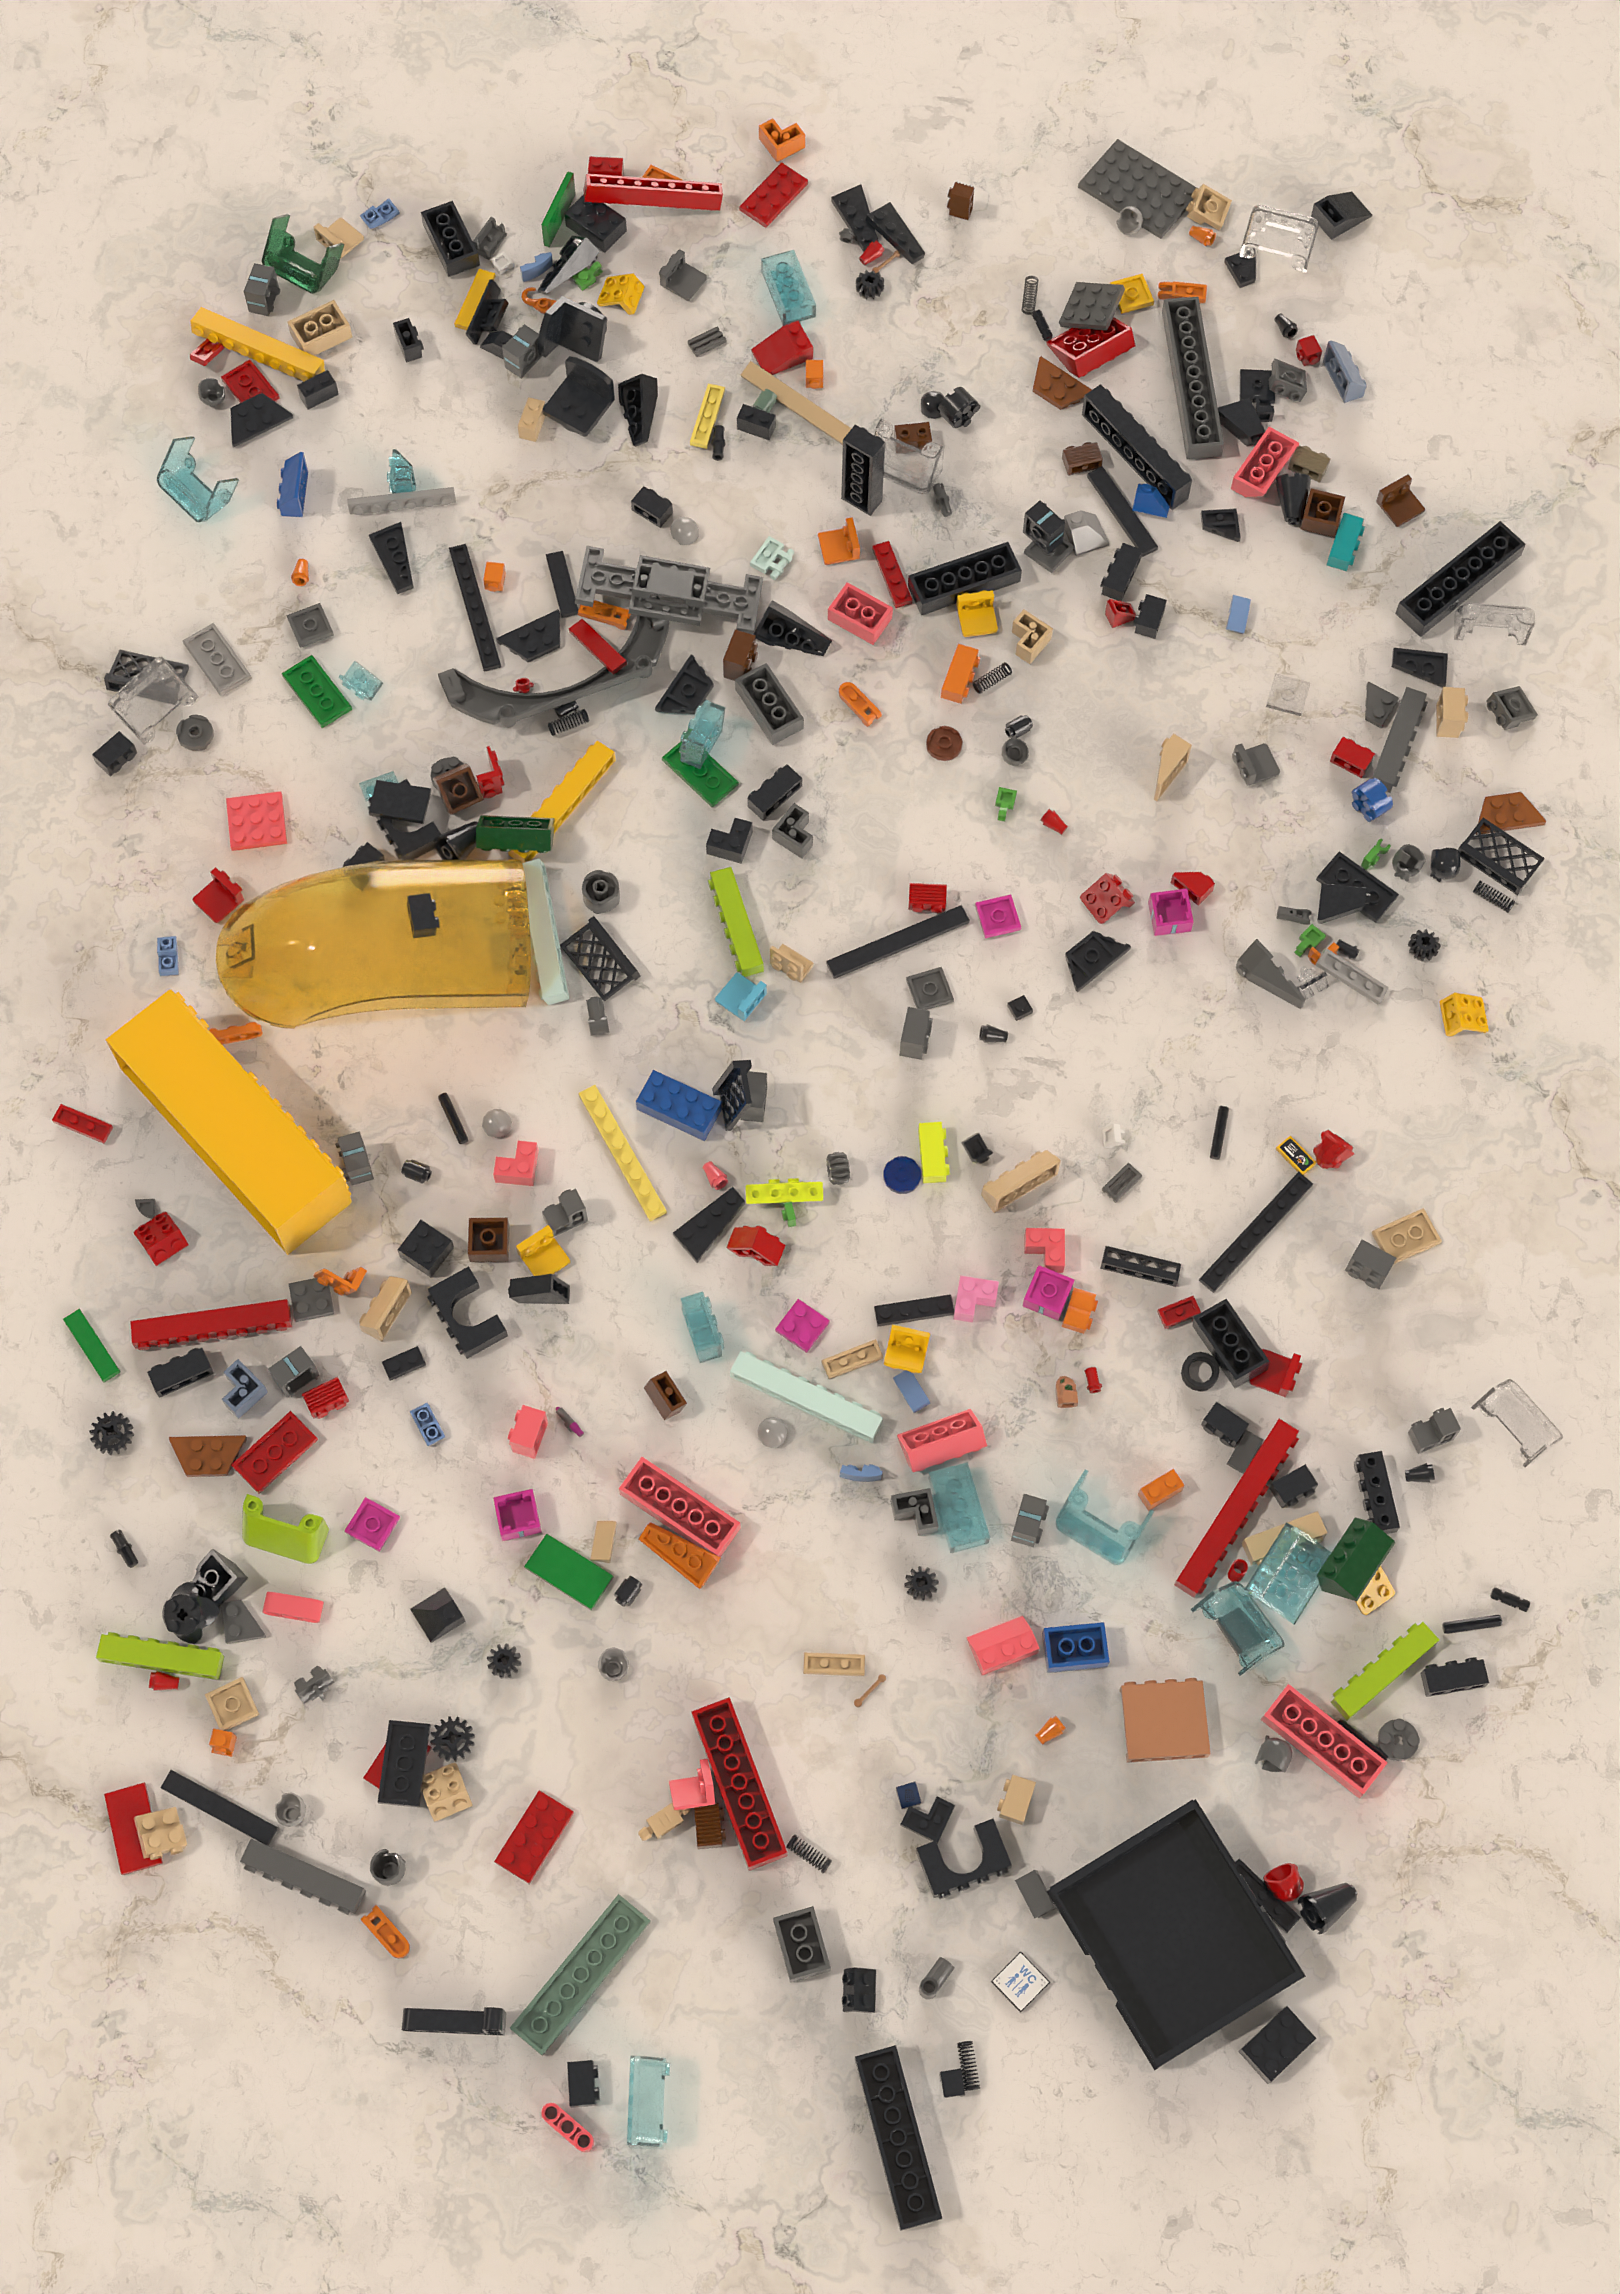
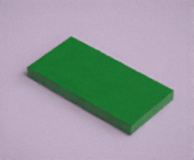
[541,171,576,248]
[281,655,352,728]
[662,735,739,807]
[524,1534,614,1611]

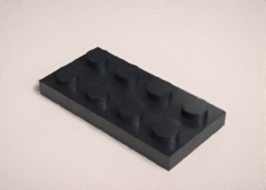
[1316,851,1399,923]
[377,1720,431,1808]

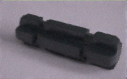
[1032,309,1053,341]
[1490,1587,1530,1612]

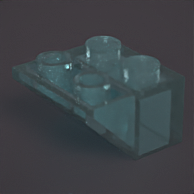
[387,449,416,494]

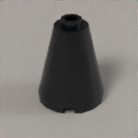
[1275,473,1311,525]
[434,821,478,868]
[1298,1883,1357,1935]

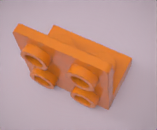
[818,517,860,565]
[313,1267,367,1296]

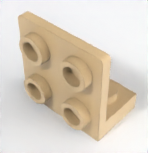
[314,218,364,259]
[770,944,814,983]

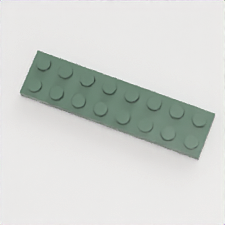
[510,1894,651,2056]

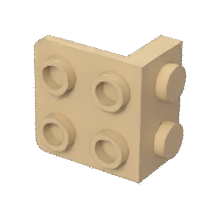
[422,1763,473,1822]

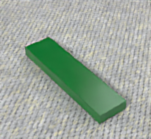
[63,1308,120,1382]

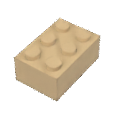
[287,300,353,356]

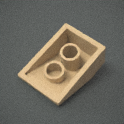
[1154,733,1192,801]

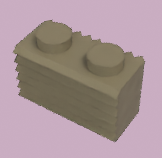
[1288,445,1331,483]

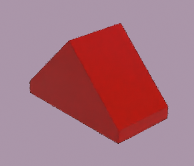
[1105,599,1136,628]

